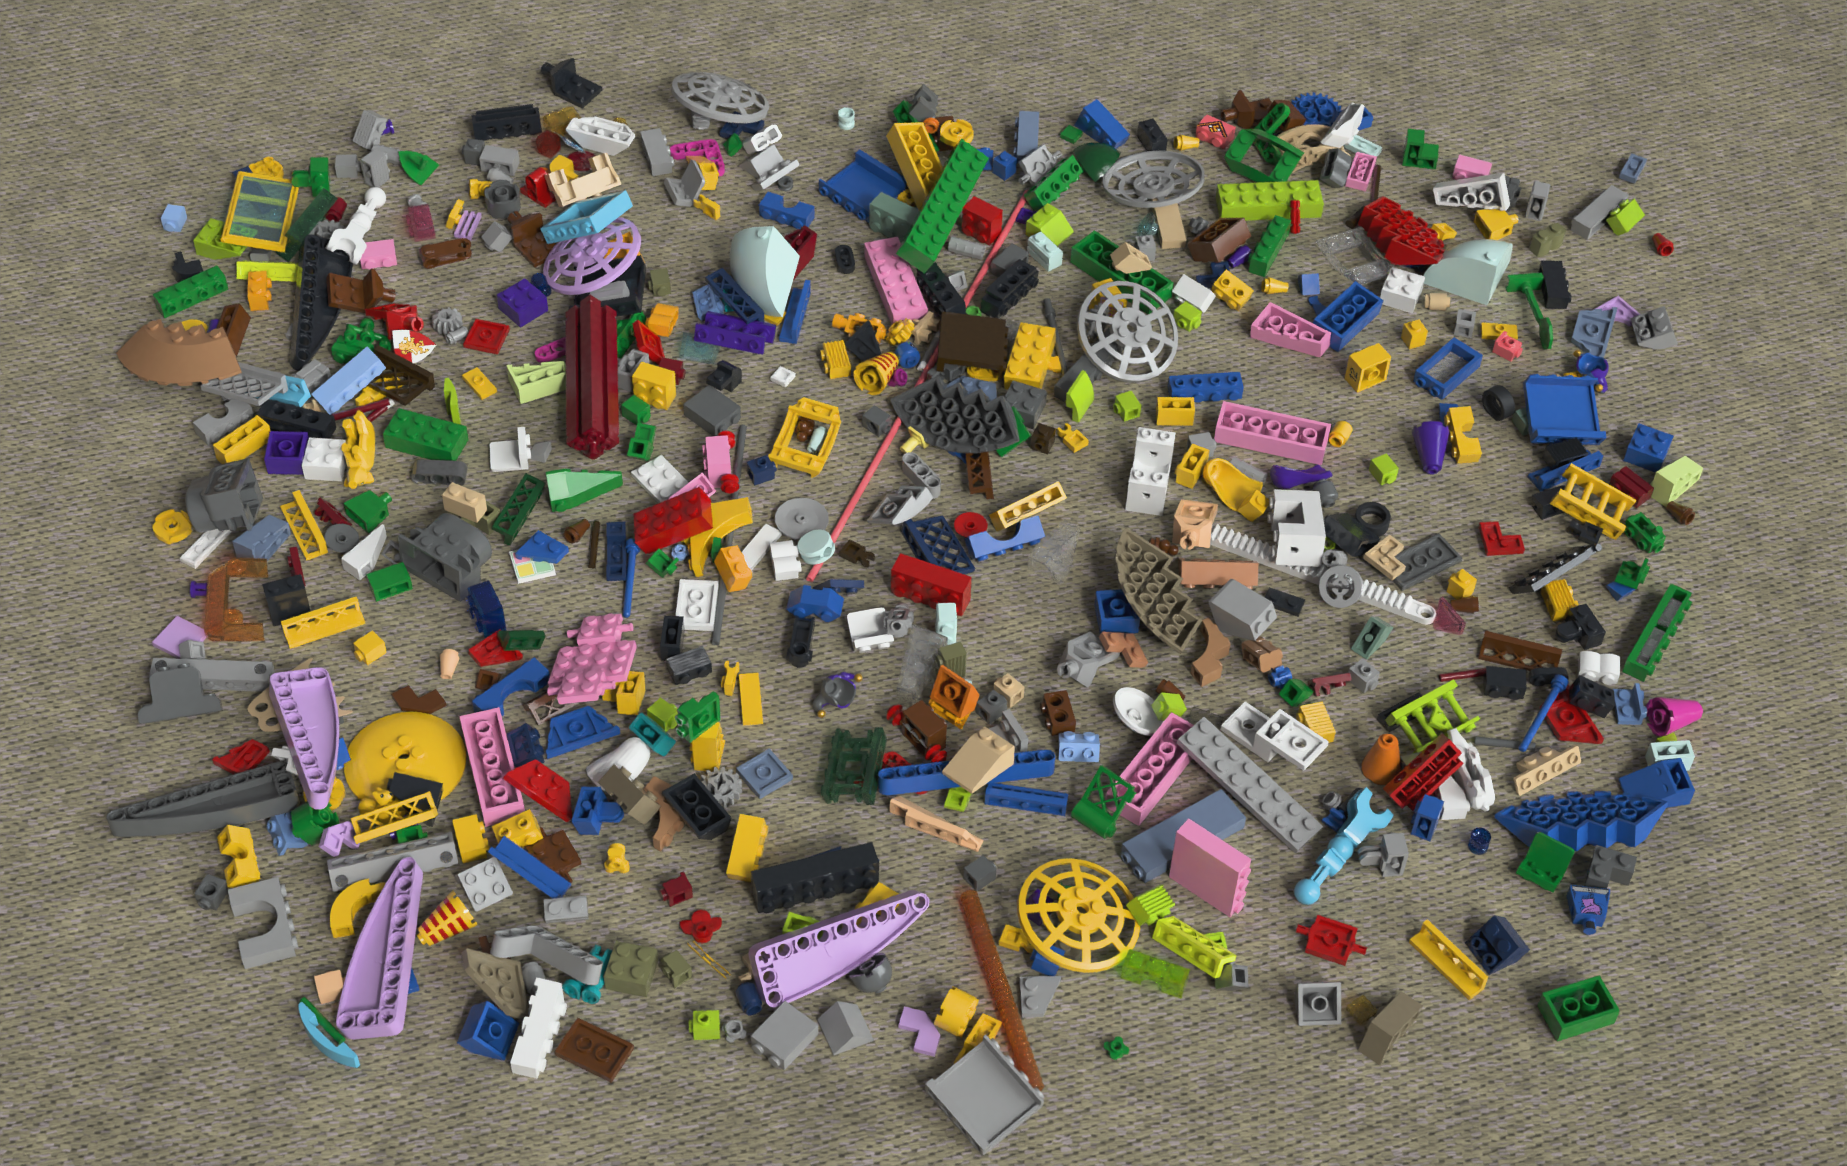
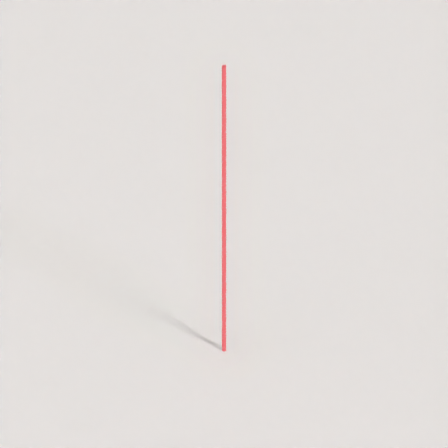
[806,190,1028,582]

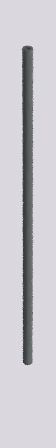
[712,424,747,645]

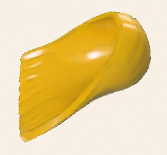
[1203,458,1263,512]

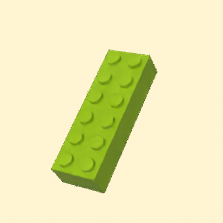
[1215,180,1324,221]

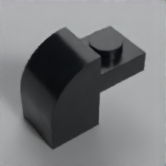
[171,251,204,283]
[706,360,742,392]

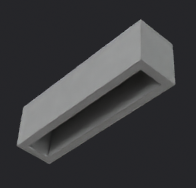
[1571,185,1629,240]

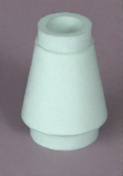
[807,426,828,454]

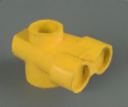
[469,179,494,199]
[604,843,630,873]

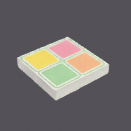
[509,549,556,584]

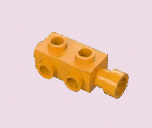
[832,313,886,344]

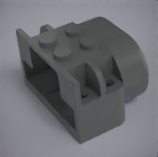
[185,458,263,533]
[398,513,492,602]

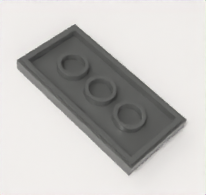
[1392,533,1463,591]

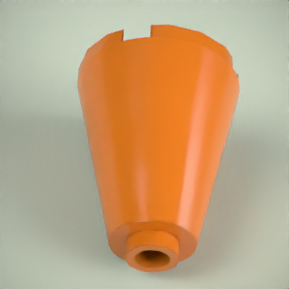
[1361,734,1402,785]

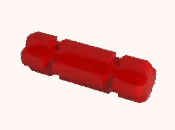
[1290,200,1300,234]

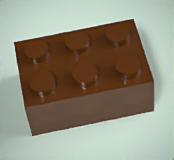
[1187,218,1251,263]

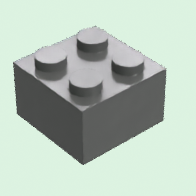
[1004,381,1047,429]

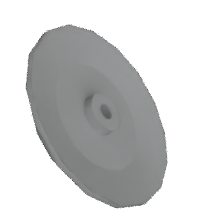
[775,498,829,540]

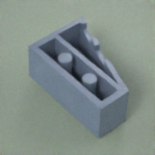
[1014,111,1039,163]
[232,515,291,573]

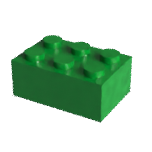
[1537,975,1620,1042]

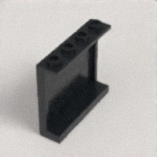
[568,255,646,317]

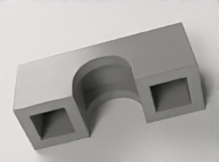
[193,399,254,446]

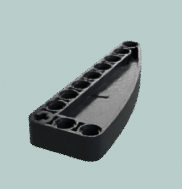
[290,235,353,371]

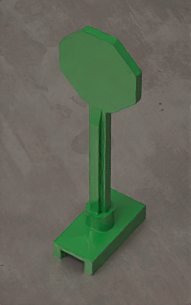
[1505,273,1553,350]

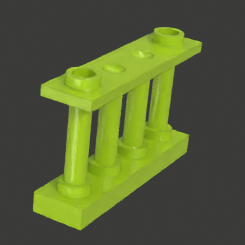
[1385,679,1480,754]

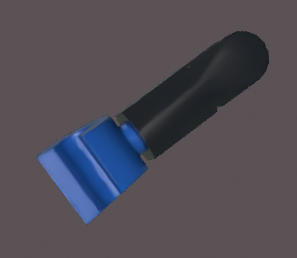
[1321,788,1363,833]

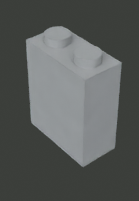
[751,1001,818,1070]

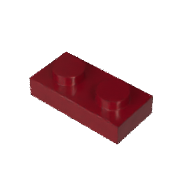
[287,546,306,586]

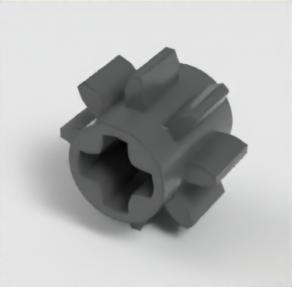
[1188,216,1209,235]

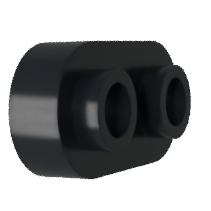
[835,245,855,274]
[1528,667,1569,686]

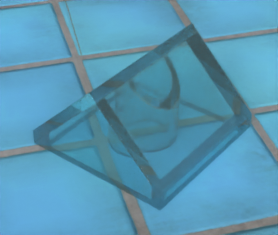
[679,332,721,365]

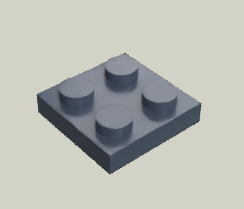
[736,748,793,799]

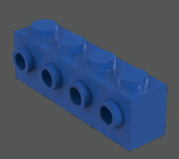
[1167,372,1244,403]

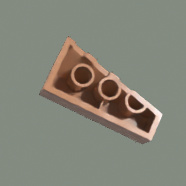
[1178,558,1258,589]

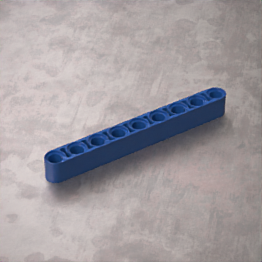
[878,750,1055,795]

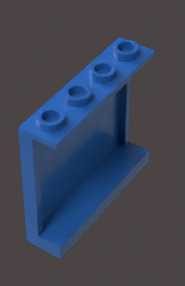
[819,149,909,223]
[1523,374,1607,445]

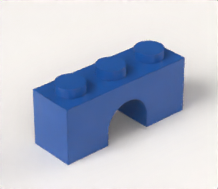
[759,192,815,229]

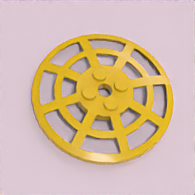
[1017,858,1140,973]

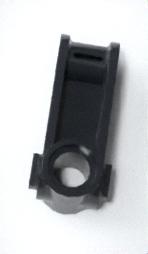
[786,616,815,668]

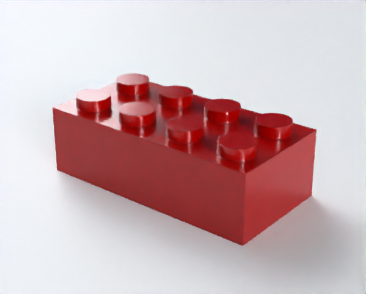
[633,487,713,554]
[891,553,972,617]

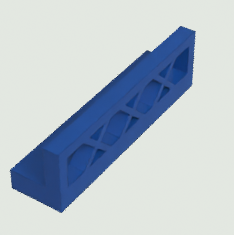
[779,280,811,344]
[1527,449,1603,492]
[985,783,1069,816]
[488,836,572,899]

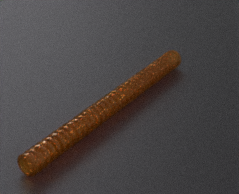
[960,890,1044,1091]

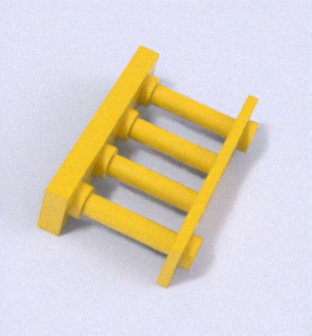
[1550,463,1636,540]

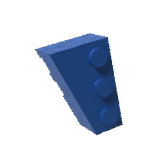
[1074,99,1130,149]

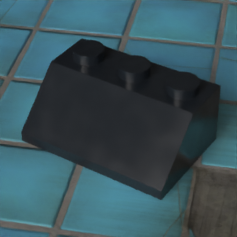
[661,773,732,840]

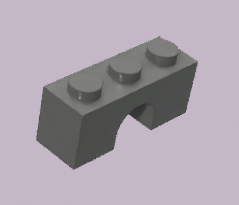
[909,84,938,122]

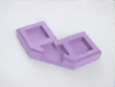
[319,821,363,857]
[898,1006,940,1057]

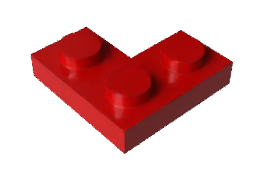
[1479,521,1525,556]

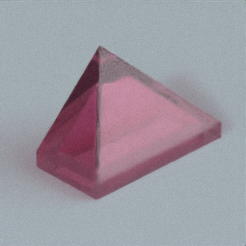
[1433,596,1466,635]

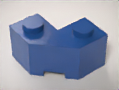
[786,585,844,623]

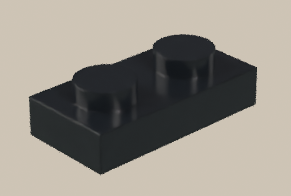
[1264,587,1305,617]

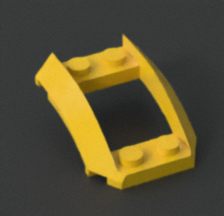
[768,397,841,478]

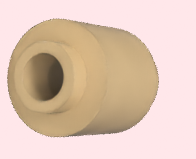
[1425,293,1450,311]

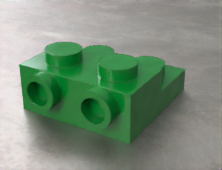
[675,691,721,743]

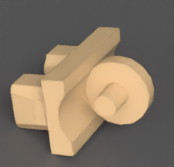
[911,311,941,345]

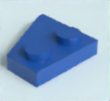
[515,530,569,564]

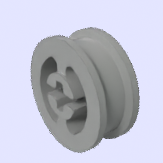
[1319,565,1363,608]

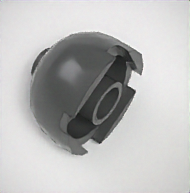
[849,953,892,994]

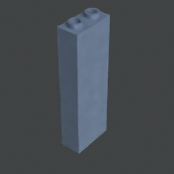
[1121,789,1246,883]

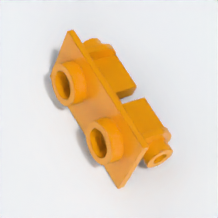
[928,699,970,729]

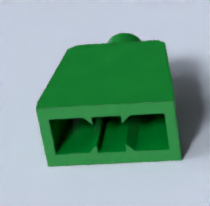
[343,490,392,534]

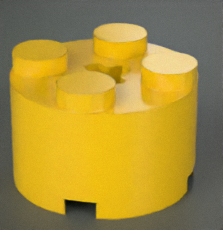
[934,986,979,1038]

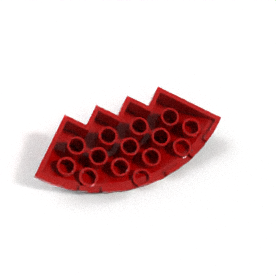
[1358,196,1445,265]

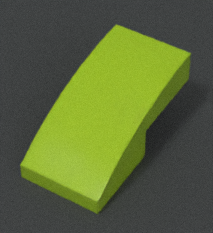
[944,787,971,812]

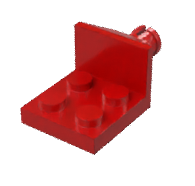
[365,303,424,340]

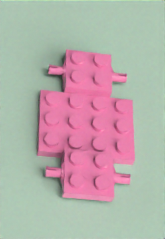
[547,613,637,704]

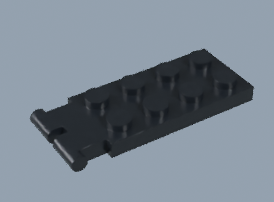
[1509,544,1602,594]

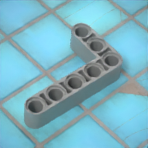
[490,925,603,985]

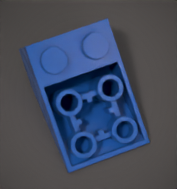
[1618,758,1695,808]

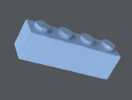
[312,347,386,415]

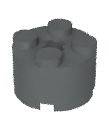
[485,180,521,219]

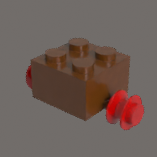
[886,700,947,763]

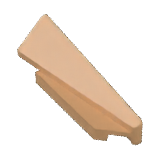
[890,796,984,852]

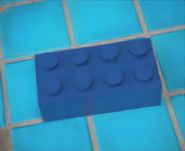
[1313,281,1384,352]

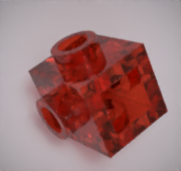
[536,130,561,159]

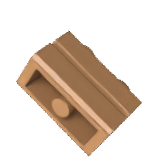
[1241,636,1283,673]

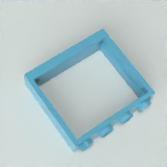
[540,190,633,244]

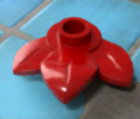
[680,909,722,943]

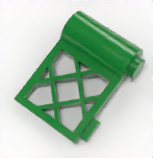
[1071,765,1136,839]

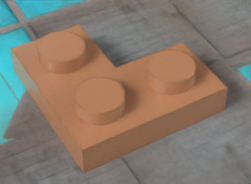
[1099,632,1148,668]

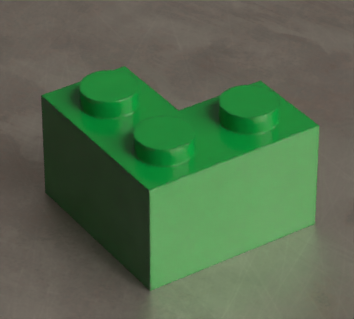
[1402,129,1439,170]

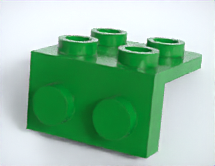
[1516,832,1574,893]

